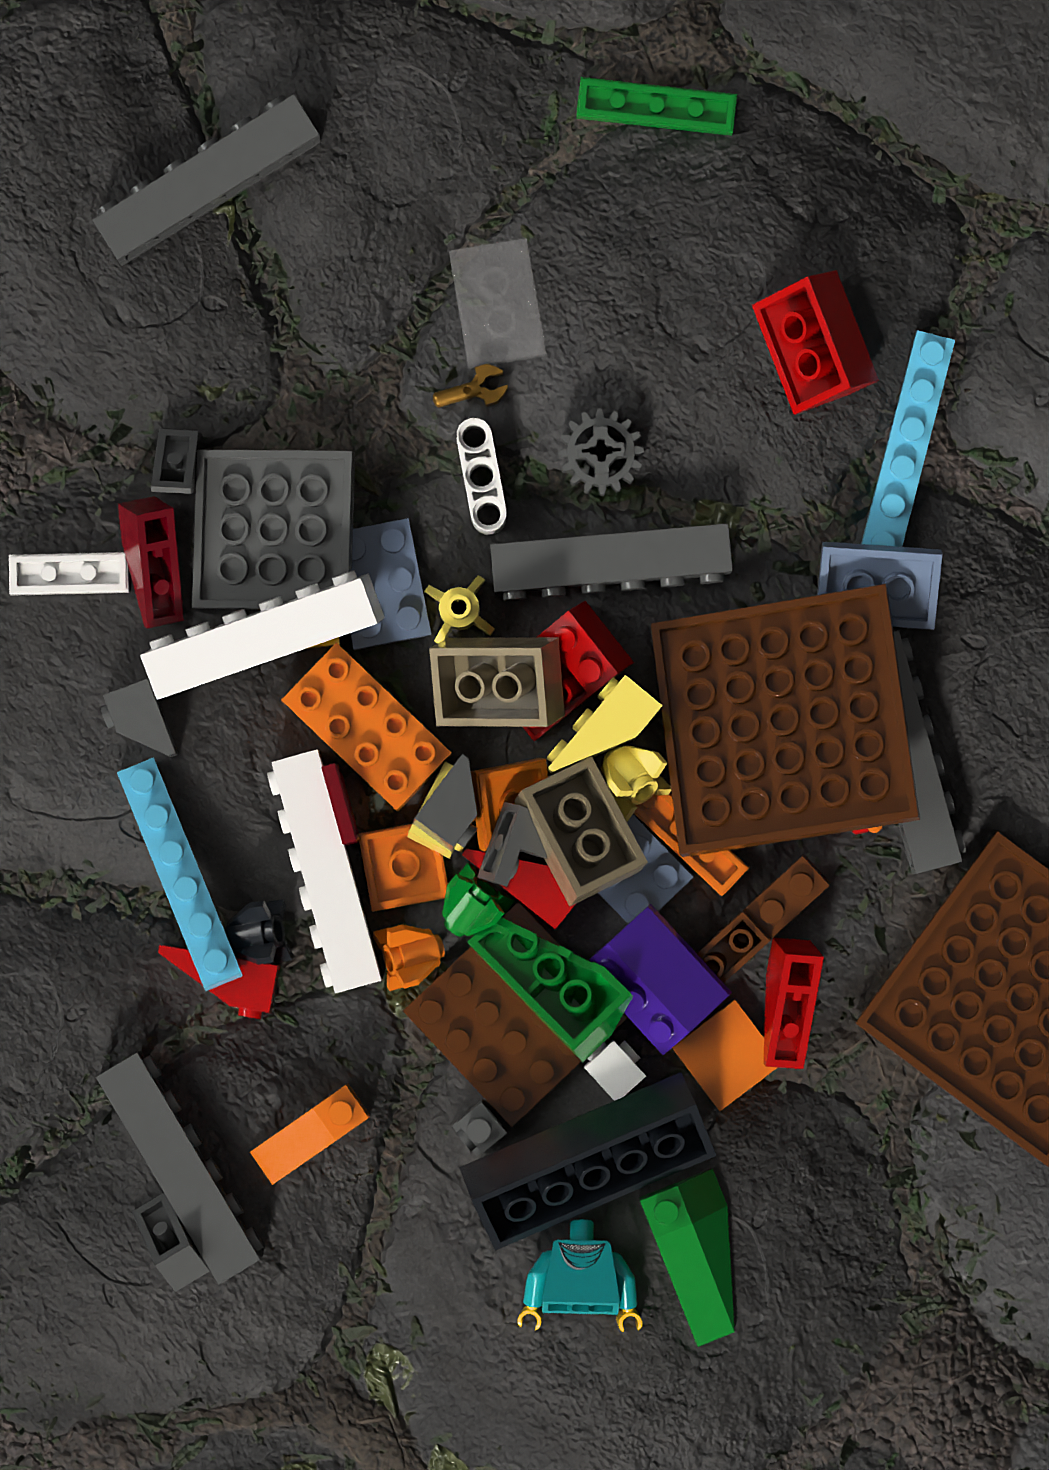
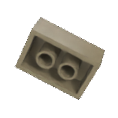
[429,637,565,727]
[514,756,648,906]

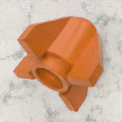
[373,924,445,991]

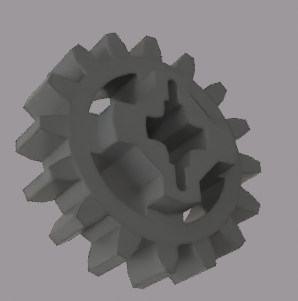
[558,409,644,496]

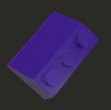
[588,904,732,1055]

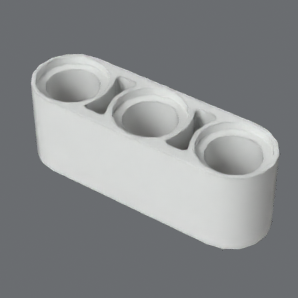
[456,418,506,535]

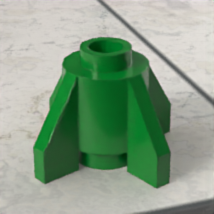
[442,863,515,937]

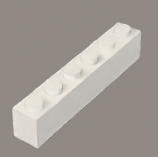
[140,570,385,700]
[267,749,383,993]

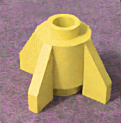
[424,575,495,643]
[601,746,671,822]

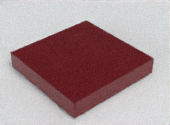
[321,763,360,846]

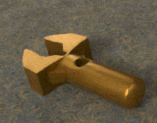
[433,364,508,408]

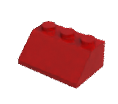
[752,270,879,415]

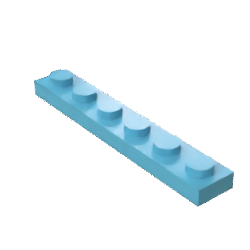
[861,330,955,547]
[117,757,243,991]

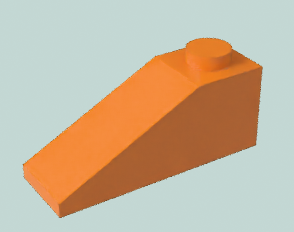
[250,1083,371,1185]

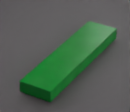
[576,77,737,136]

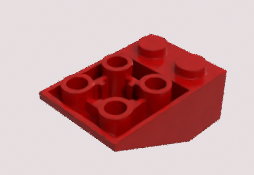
[523,601,634,741]

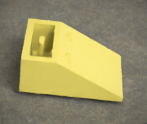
[547,675,663,774]

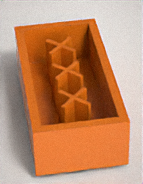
[281,642,452,812]

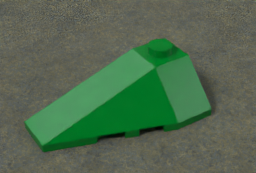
[467,917,633,1062]
[639,1168,735,1347]

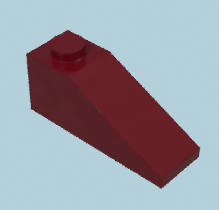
[118,496,184,629]

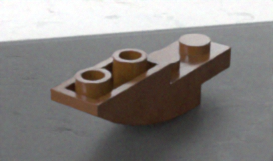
[696,854,831,983]

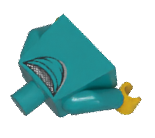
[518,1219,642,1332]

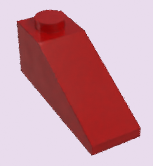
[462,849,575,929]
[763,938,824,1069]
[158,945,280,1019]

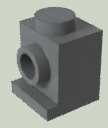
[451,1100,507,1156]

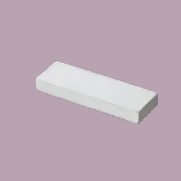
[9,552,130,595]

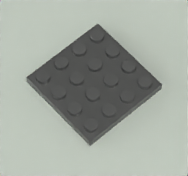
[192,450,355,610]

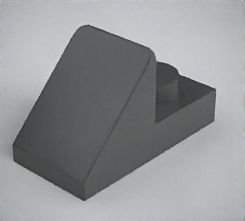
[151,429,199,494]
[477,802,547,887]

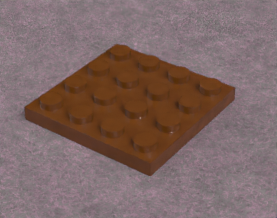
[403,902,627,1127]

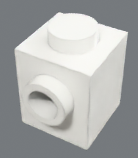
[584,1040,646,1101]

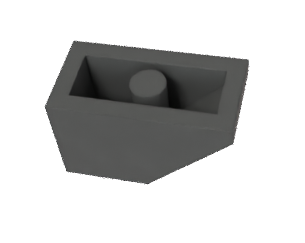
[100,678,179,757]
[413,754,478,852]
[132,1193,210,1292]

